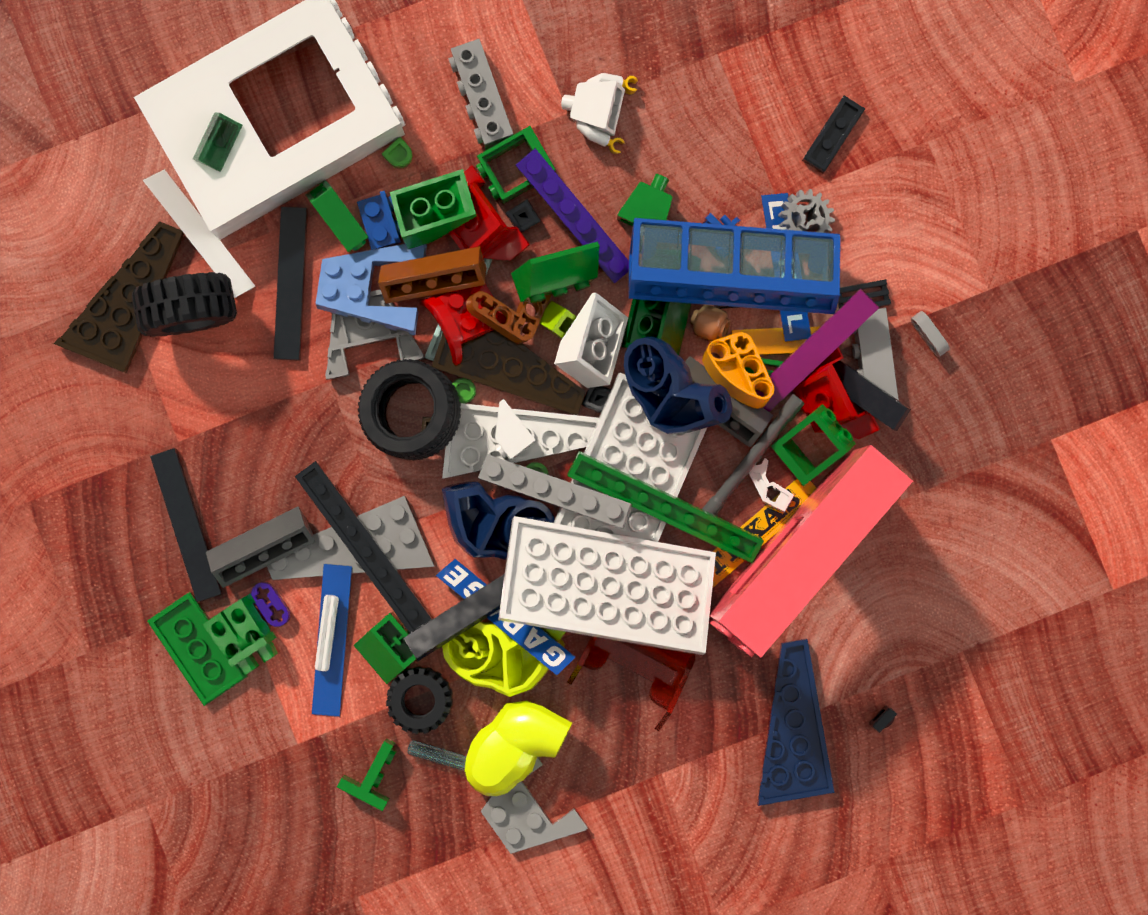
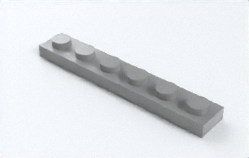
[478,454,632,529]

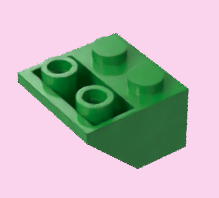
[353,612,416,684]

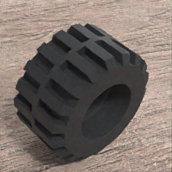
[386,667,453,734]

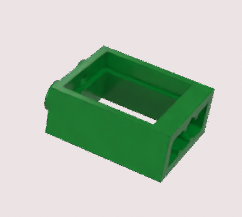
[476,126,556,204]
[771,404,856,486]

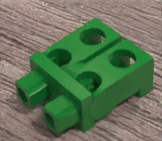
[202,594,278,675]

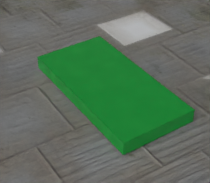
[147,592,248,706]

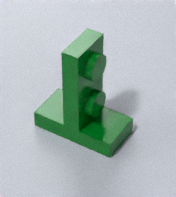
[337,738,397,811]

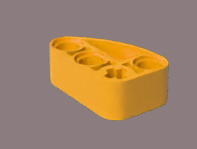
[702,332,774,409]

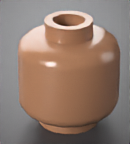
[690,305,731,341]

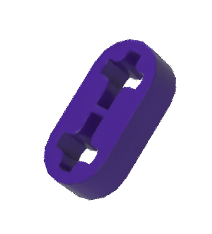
[251,582,290,627]

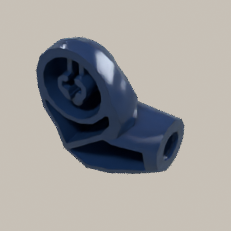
[624,337,732,434]

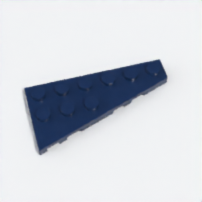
[757,639,835,806]

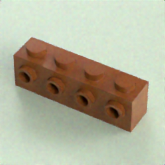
[378,246,487,304]

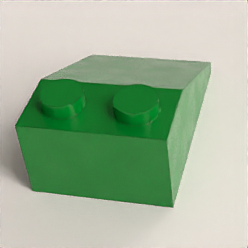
[389,169,477,249]

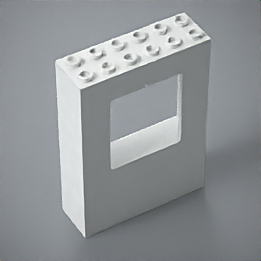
[134,0,406,240]

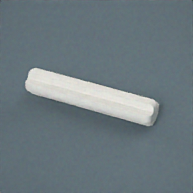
[315,595,339,671]

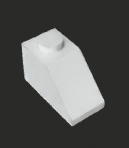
[495,399,536,460]

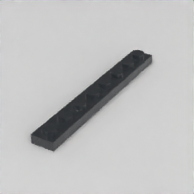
[295,461,433,633]

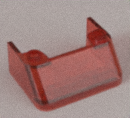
[567,636,695,731]

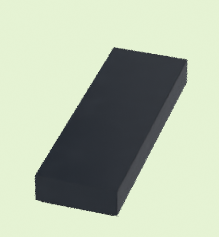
[802,95,865,174]

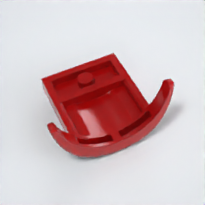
[419,283,506,366]

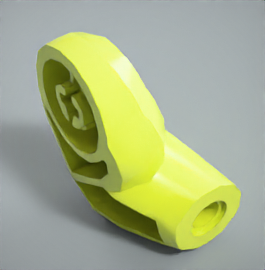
[442,621,565,697]
[464,701,573,797]

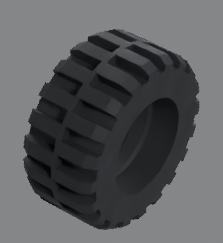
[131,272,237,337]

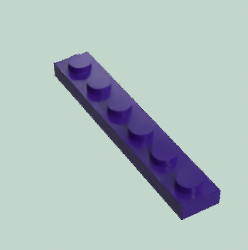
[515,148,629,284]

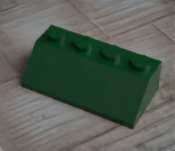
[622,249,701,356]

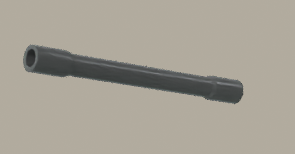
[702,394,805,516]

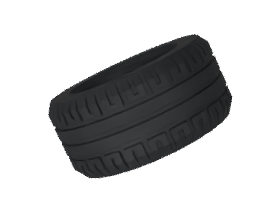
[358,359,461,461]

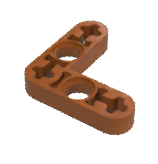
[466,291,552,344]

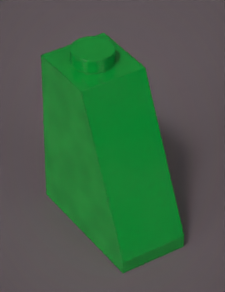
[306,180,368,252]

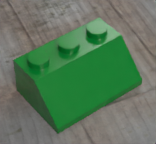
[511,241,600,304]

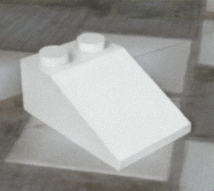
[554,293,628,388]

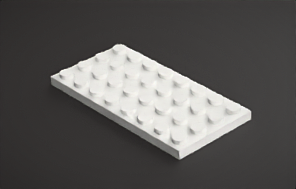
[554,373,707,542]
[498,516,716,655]

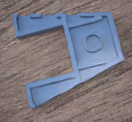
[315,244,427,335]

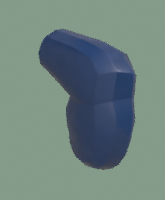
[442,481,555,560]

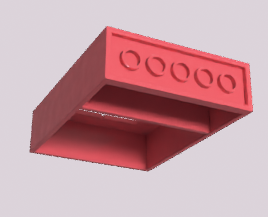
[709,445,913,658]

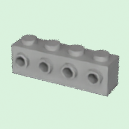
[448,39,513,149]

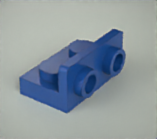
[357,190,402,250]

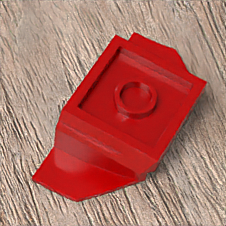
[449,165,530,261]
[793,347,880,439]

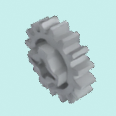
[778,189,835,233]

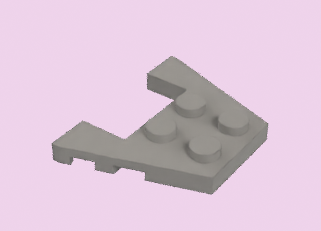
[325,290,425,380]
[481,757,588,854]

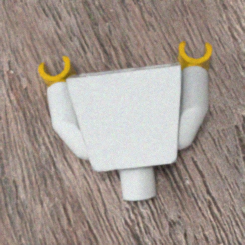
[561,73,638,154]

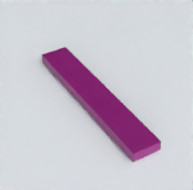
[755,289,879,412]

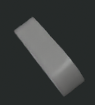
[910,311,950,357]

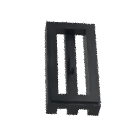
[838,279,891,309]

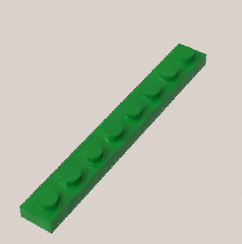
[568,451,764,563]

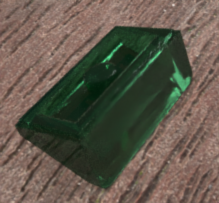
[193,112,243,172]

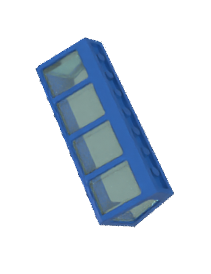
[628,218,840,314]

